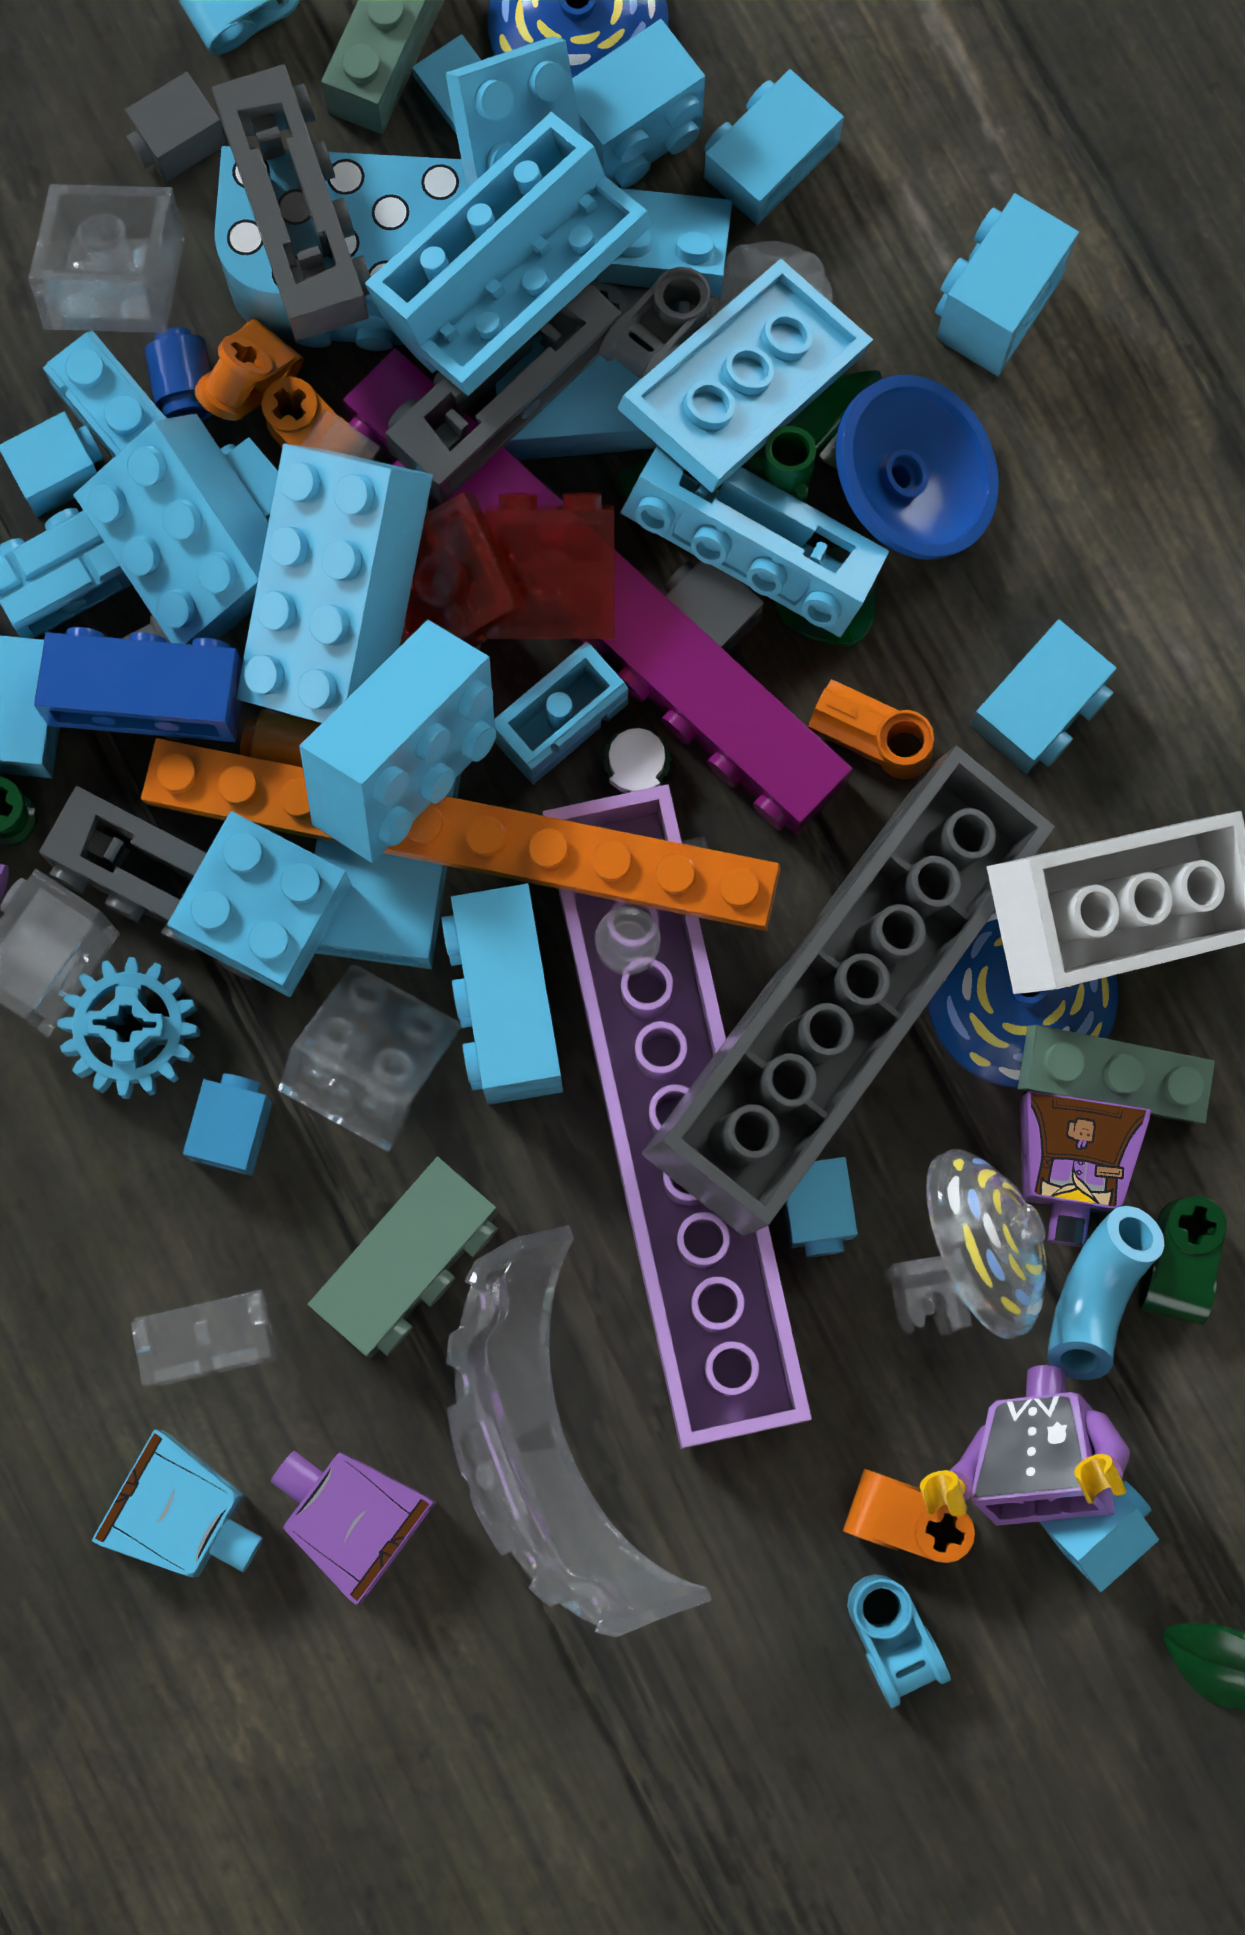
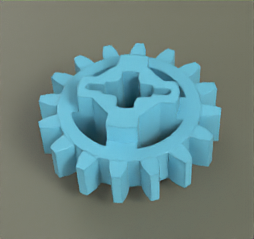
[57,957,200,1099]

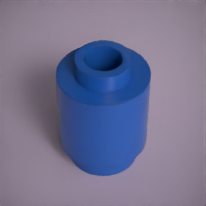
[144,327,212,421]

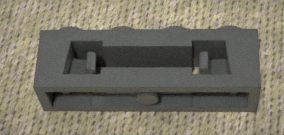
[211,64,371,342]
[385,283,621,505]
[39,786,252,981]

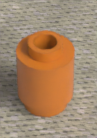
[240,708,322,767]

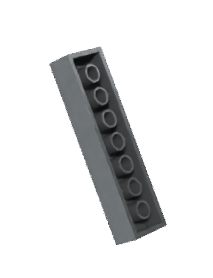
[641,745,1055,1236]

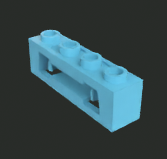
[620,445,889,637]

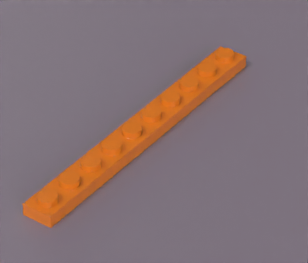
[141,738,781,931]

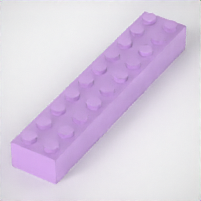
[543,784,812,1449]

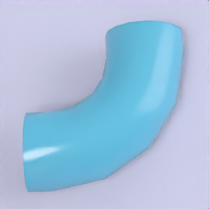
[1047,1206,1165,1380]

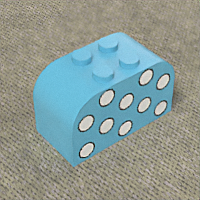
[215,146,467,351]

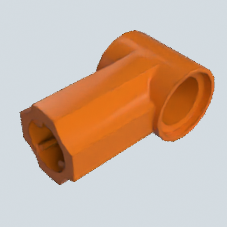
[808,679,934,780]

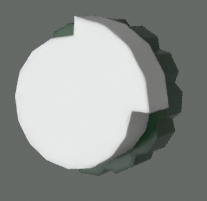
[602,726,671,794]

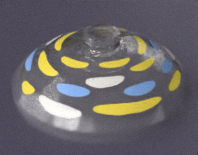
[926,1149,1047,1339]

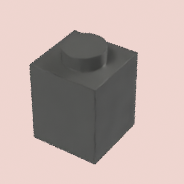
[125,71,227,183]
[665,561,764,654]

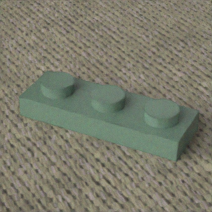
[1018,1025,1215,1124]

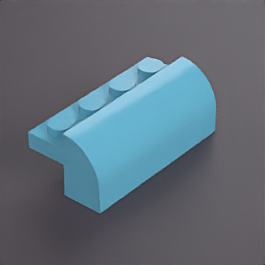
[365,112,652,396]

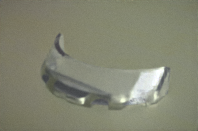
[446,1225,712,1637]

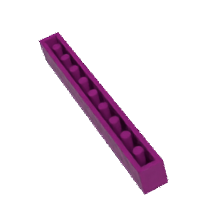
[343,348,852,835]

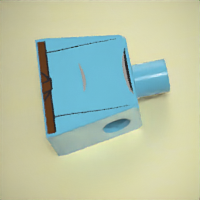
[91,1429,263,1578]

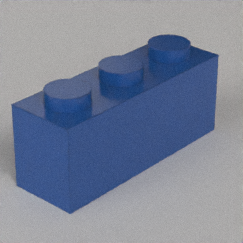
[34,627,243,742]

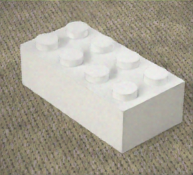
[986,811,1245,994]

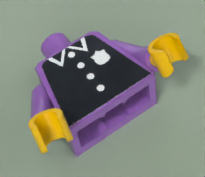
[920,1365,1130,1526]

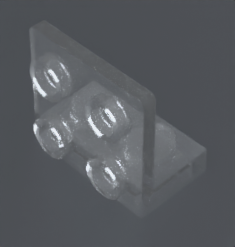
[278,965,461,1152]

